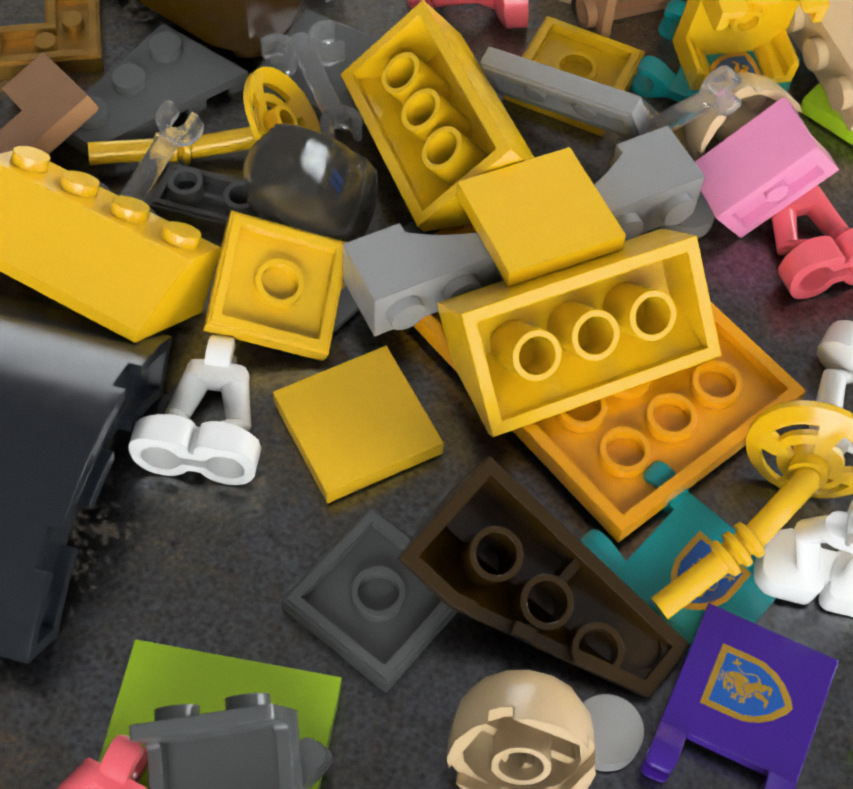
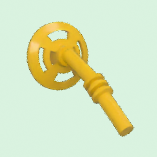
[87,66,324,177]
[650,400,853,620]

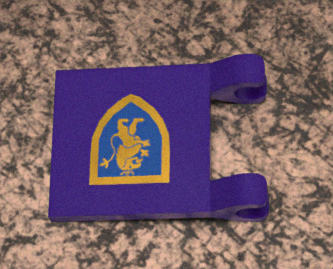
[640,603,839,789]

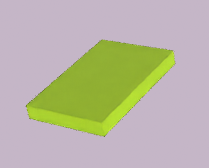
[98,639,342,789]

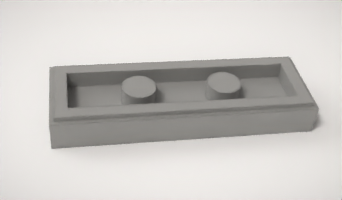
[480,46,650,139]

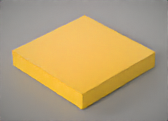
[502,16,645,137]
[457,147,626,287]
[203,210,347,361]
[273,345,444,504]

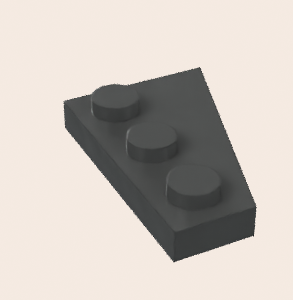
[64,23,248,157]

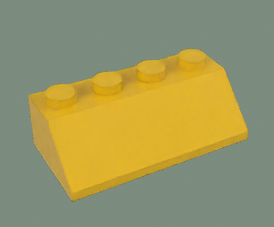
[340,0,535,232]
[0,146,221,343]
[437,228,722,437]

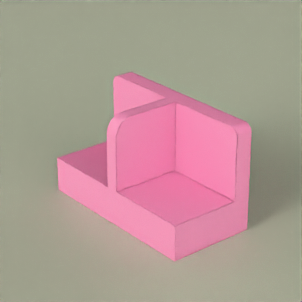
[695,98,839,238]

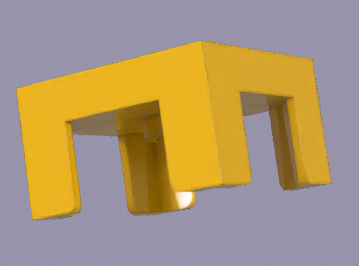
[672,0,830,91]

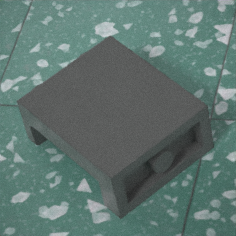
[129,693,304,789]

